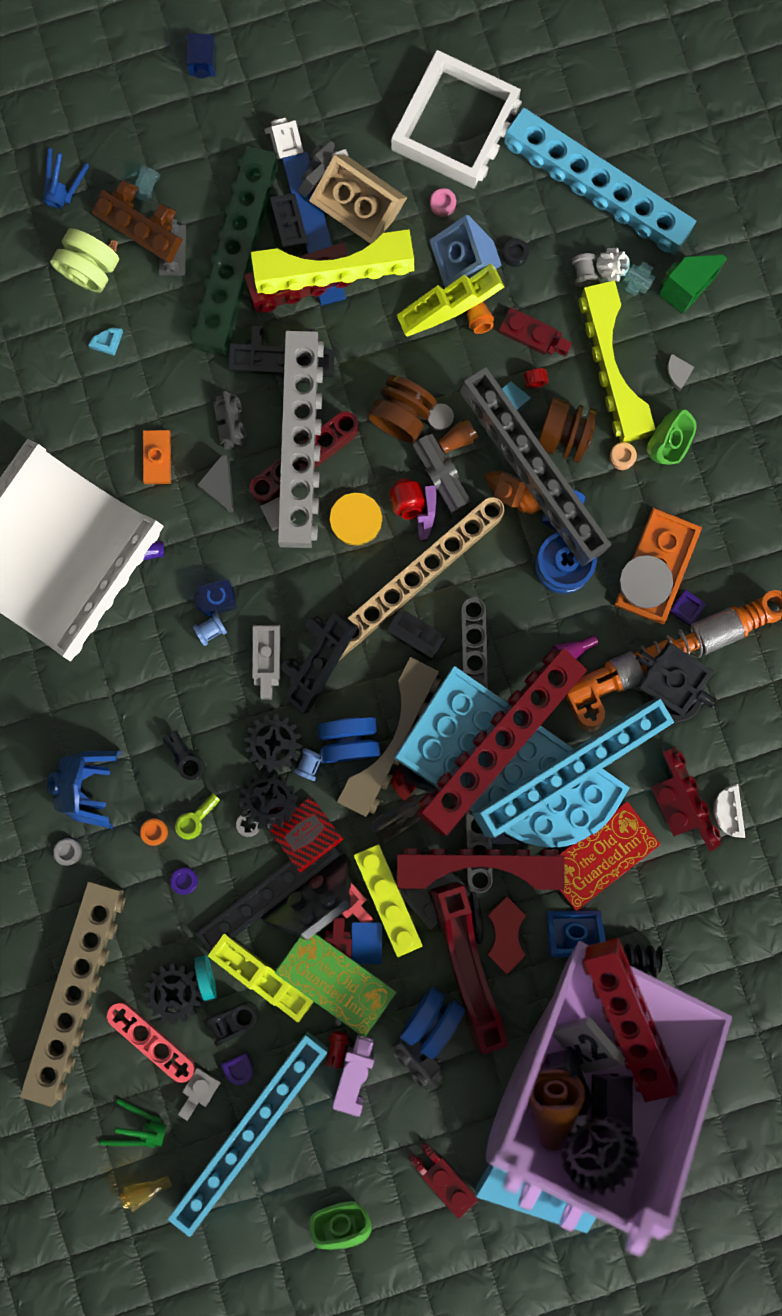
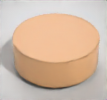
[609,442,637,470]

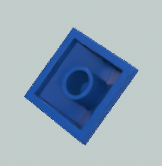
[547,911,605,957]

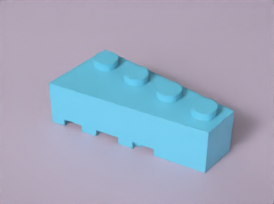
[474,1164,596,1233]

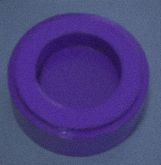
[170,867,198,895]

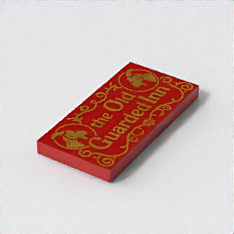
[558,802,661,911]

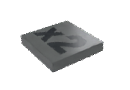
[552,1017,625,1073]

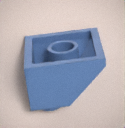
[429,215,502,288]

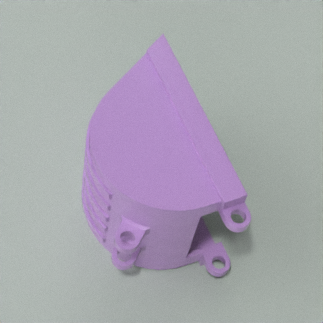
[486,941,732,1256]

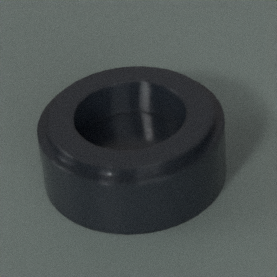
[502,239,529,267]

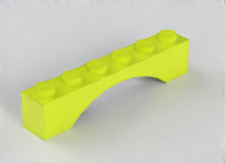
[251,229,414,294]
[579,280,656,443]

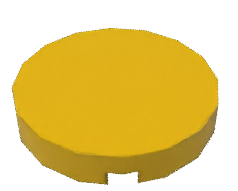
[330,493,382,546]

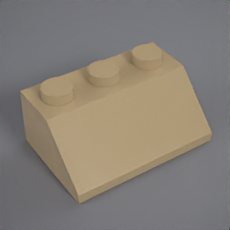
[309,154,407,244]

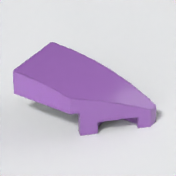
[417,485,436,541]

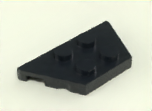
[261,853,351,940]

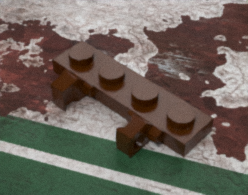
[91,180,183,263]

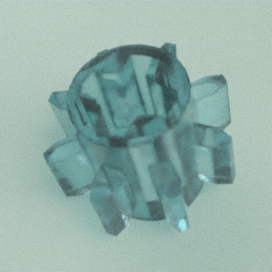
[623,262,656,297]

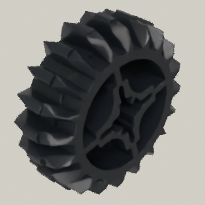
[561,1114,640,1196]

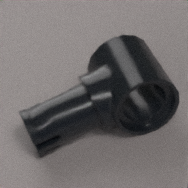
[162,730,205,781]

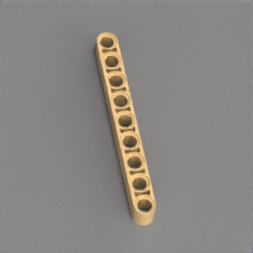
[339,497,504,661]

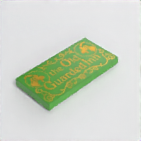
[275,933,397,1038]

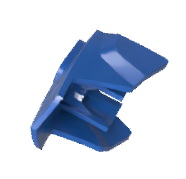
[47,751,122,829]

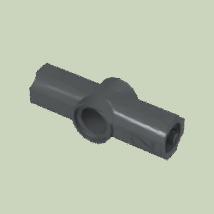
[413,434,471,514]

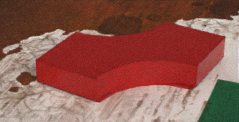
[487,896,526,974]

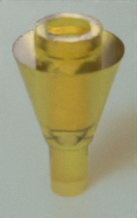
[119,1175,172,1213]

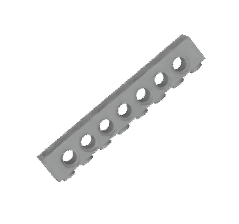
[278,331,324,548]

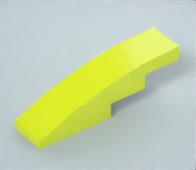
[397,263,504,337]
[208,934,314,1022]

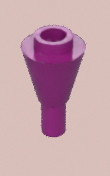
[551,635,598,659]

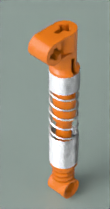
[565,590,782,732]

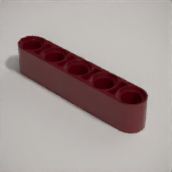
[250,411,358,504]

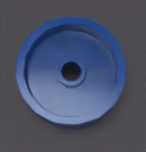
[534,532,597,594]
[317,717,381,763]
[399,986,465,1060]

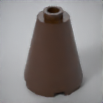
[528,1069,585,1151]

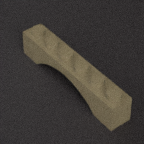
[337,657,441,817]

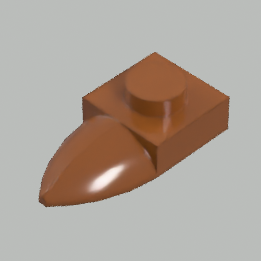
[484,471,526,507]

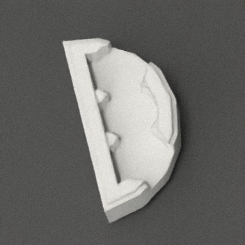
[713,784,745,838]

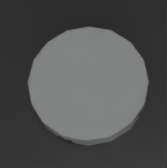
[619,555,673,609]

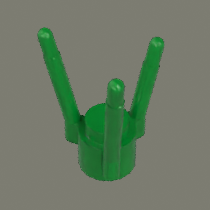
[99,1098,167,1148]

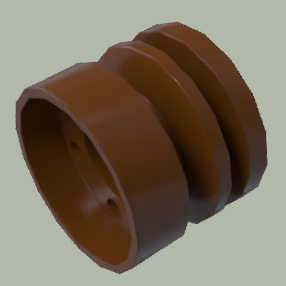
[367,375,437,443]
[538,396,596,463]

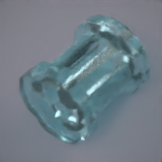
[135,166,160,201]

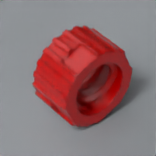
[523,368,549,389]

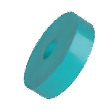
[195,955,217,1001]

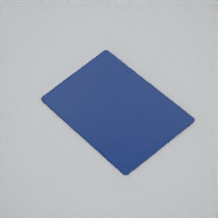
[352,922,382,964]

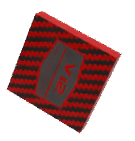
[270,796,344,873]

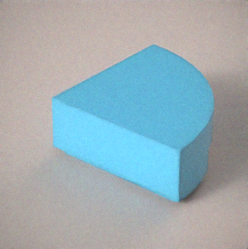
[88,328,123,356]

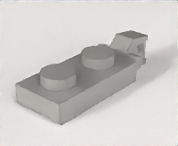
[252,625,280,700]

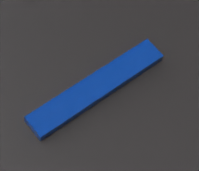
[282,152,346,305]

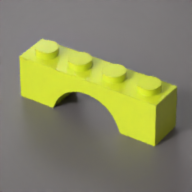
[354,844,423,958]

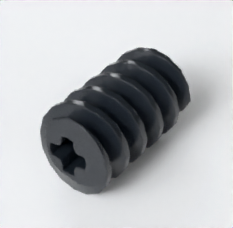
[623,943,663,978]

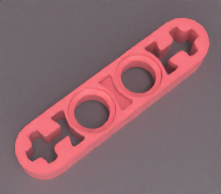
[107,1002,196,1083]

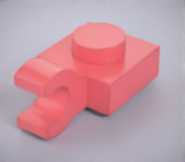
[342,882,375,923]

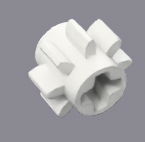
[597,248,630,281]

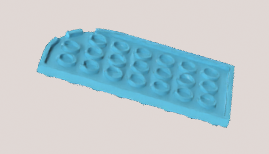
[394,666,630,847]

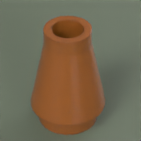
[438,419,478,453]

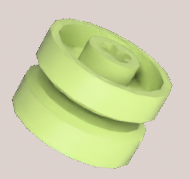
[50,228,119,293]

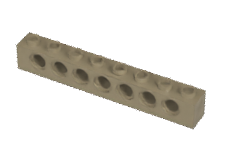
[20,881,126,1107]

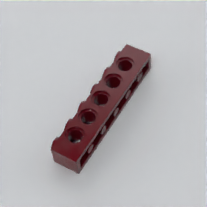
[582,938,678,1103]

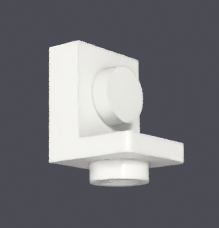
[265,118,303,159]

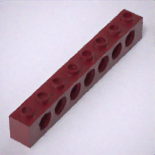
[416,648,587,835]

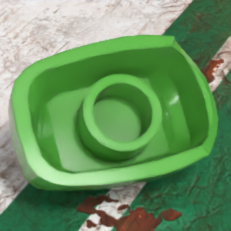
[646,409,696,465]
[309,1202,372,1250]

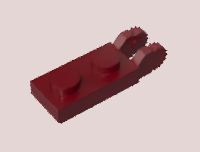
[408,1142,479,1219]

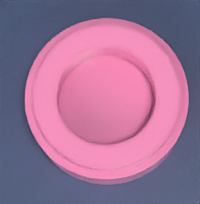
[430,188,456,217]

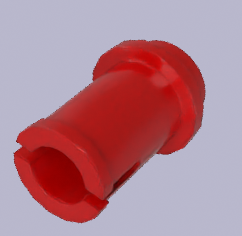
[325,1031,350,1068]

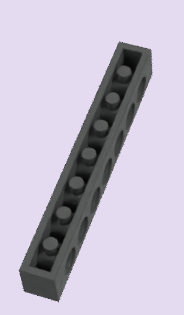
[460,367,612,567]

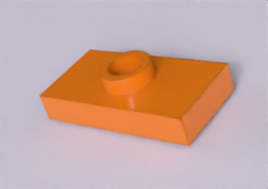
[143,430,171,484]

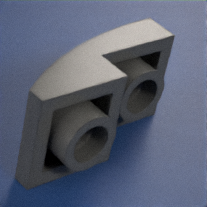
[298,141,335,198]

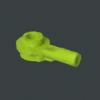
[175,793,220,840]

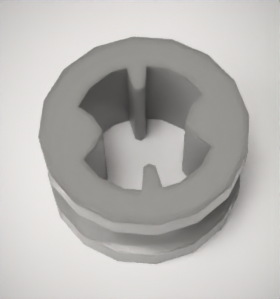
[236,815,260,837]

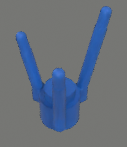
[42,148,89,209]

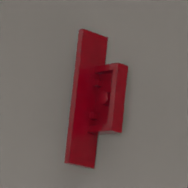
[651,746,721,852]

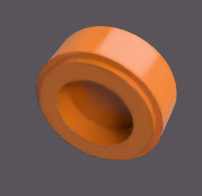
[140,818,168,846]

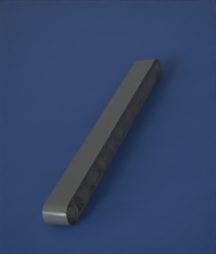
[461,597,493,893]

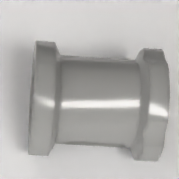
[572,253,599,287]

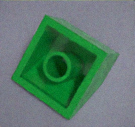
[659,255,727,315]

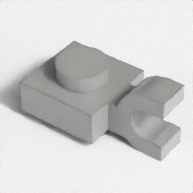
[178,1067,221,1121]

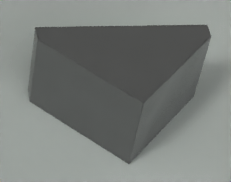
[198,455,234,513]

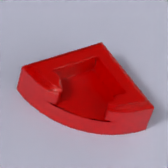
[391,769,416,801]

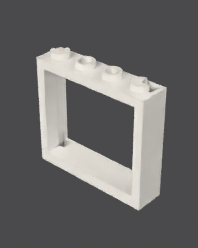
[391,50,522,189]

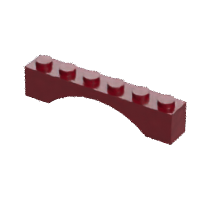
[397,849,565,890]
[431,882,508,1055]

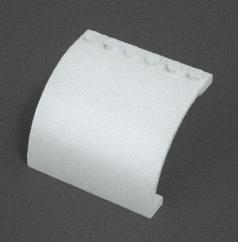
[0,439,164,661]

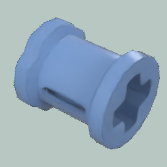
[192,613,227,646]
[293,748,321,781]

